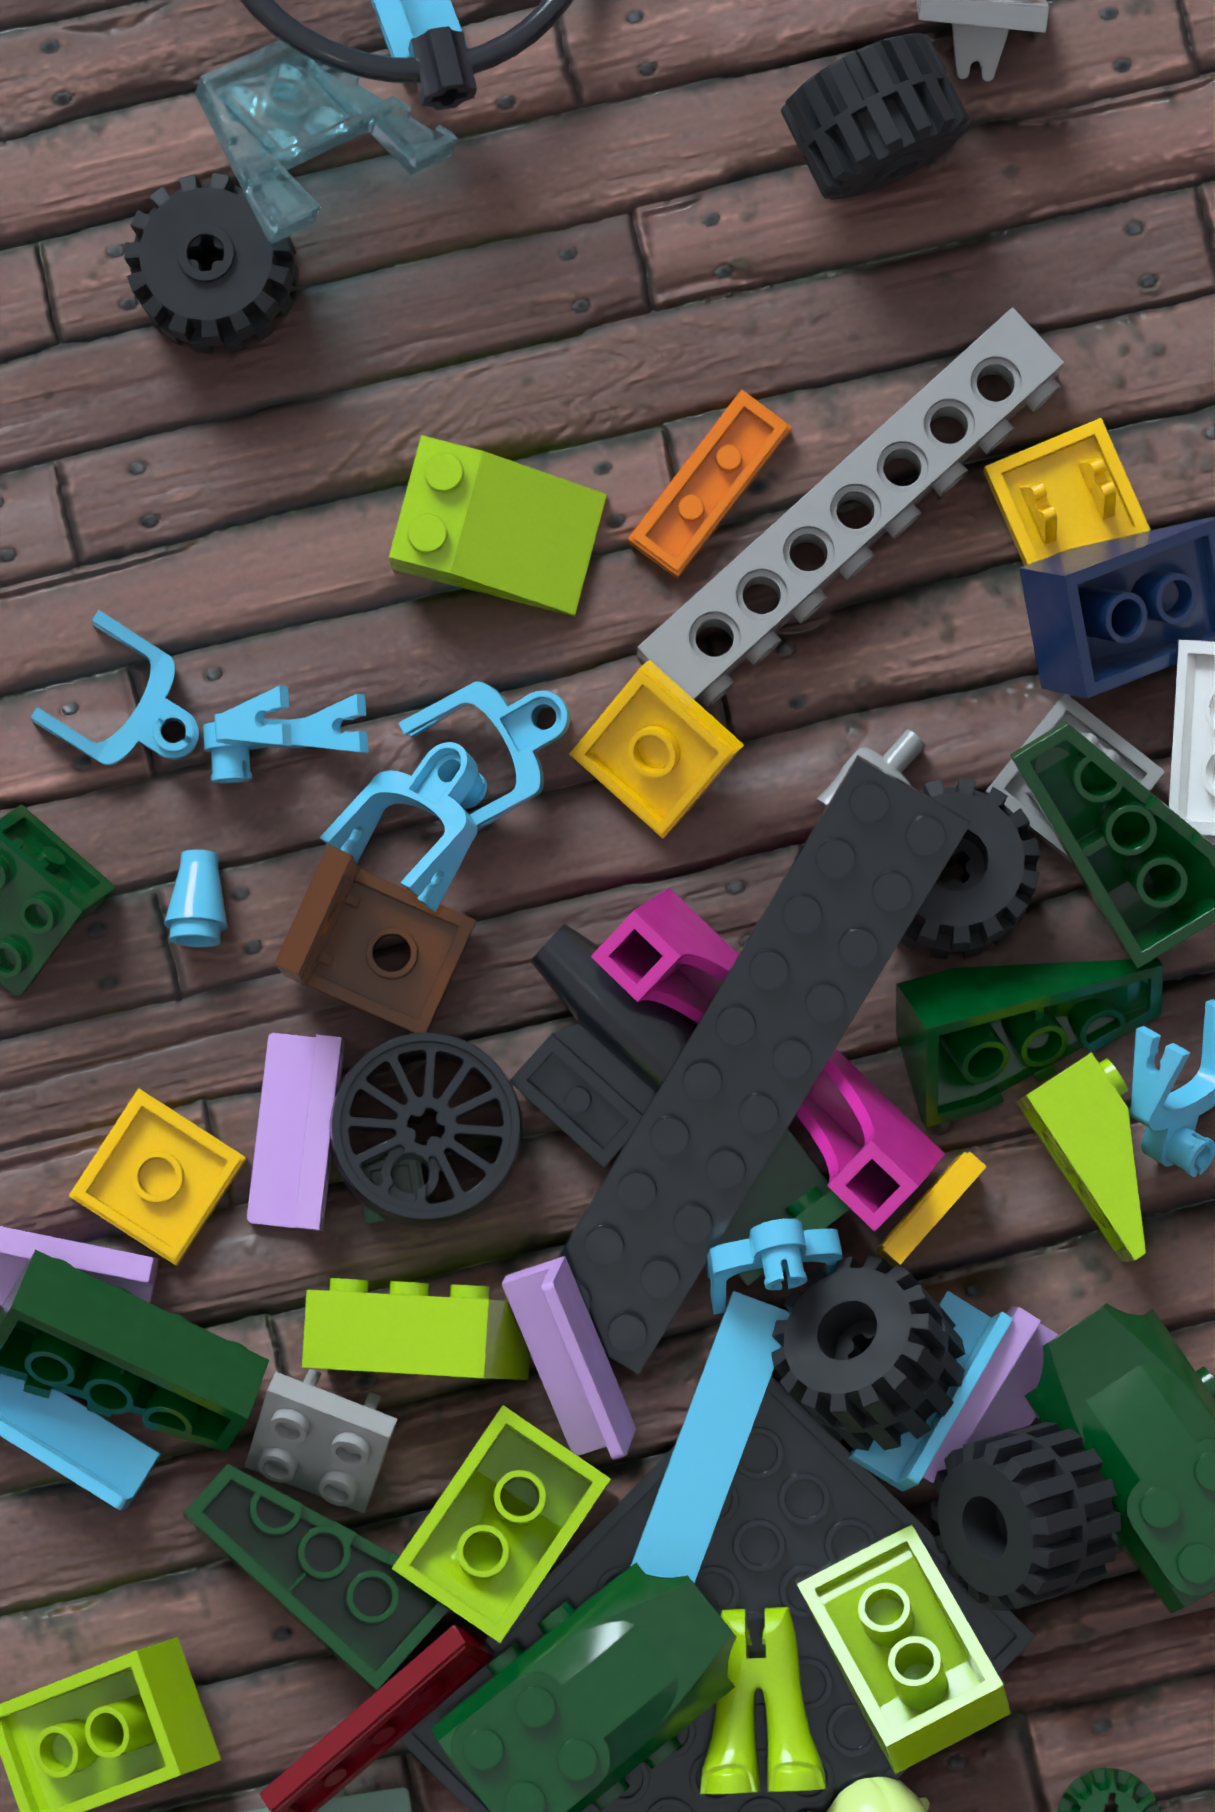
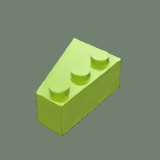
[302,1278,530,1380]

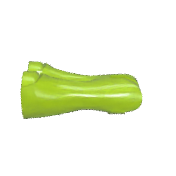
[700,1607,827,1794]

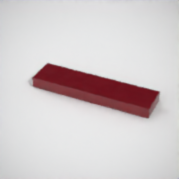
[259,1625,494,1812]

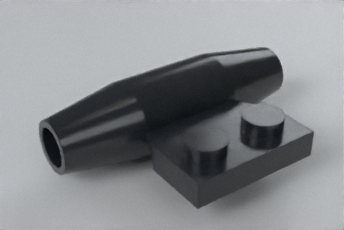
[510,923,696,1167]

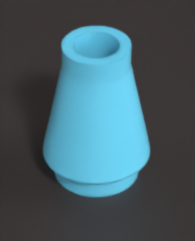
[164,850,228,947]

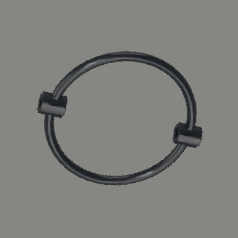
[240,0,573,111]

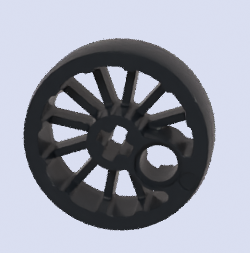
[329,1032,522,1228]

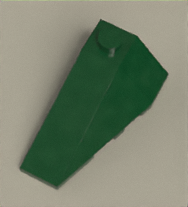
[1010,721,1215,969]
[896,958,1163,1128]

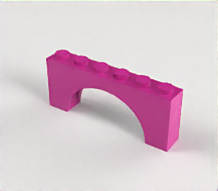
[591,888,945,1232]

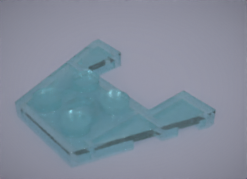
[195,40,458,244]

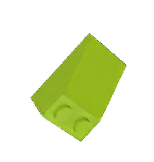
[389,435,607,617]
[1015,1053,1146,1263]
[392,1405,611,1643]
[797,1524,1011,1774]
[0,1637,221,1812]

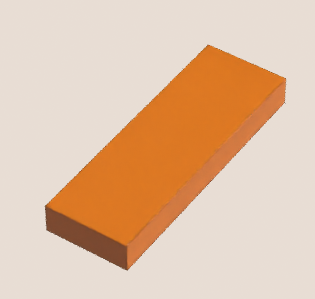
[628,389,792,580]

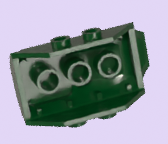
[1024,1303,1215,1613]
[431,1562,737,1812]

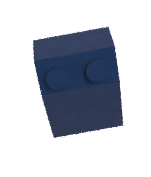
[1019,518,1215,699]

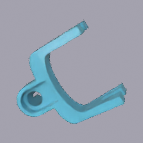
[30,610,199,766]
[398,682,571,831]
[203,685,369,784]
[319,742,487,913]
[1129,999,1215,1177]
[705,1219,842,1315]

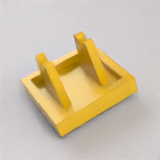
[983,418,1151,566]

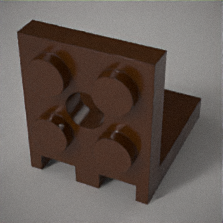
[274,845,477,1033]

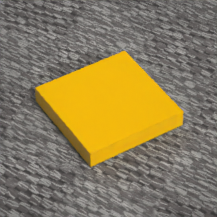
[569,660,744,839]
[69,1088,247,1266]
[876,1151,987,1267]

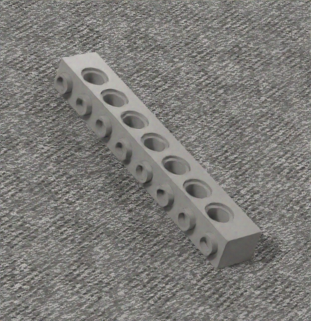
[637,307,1065,708]

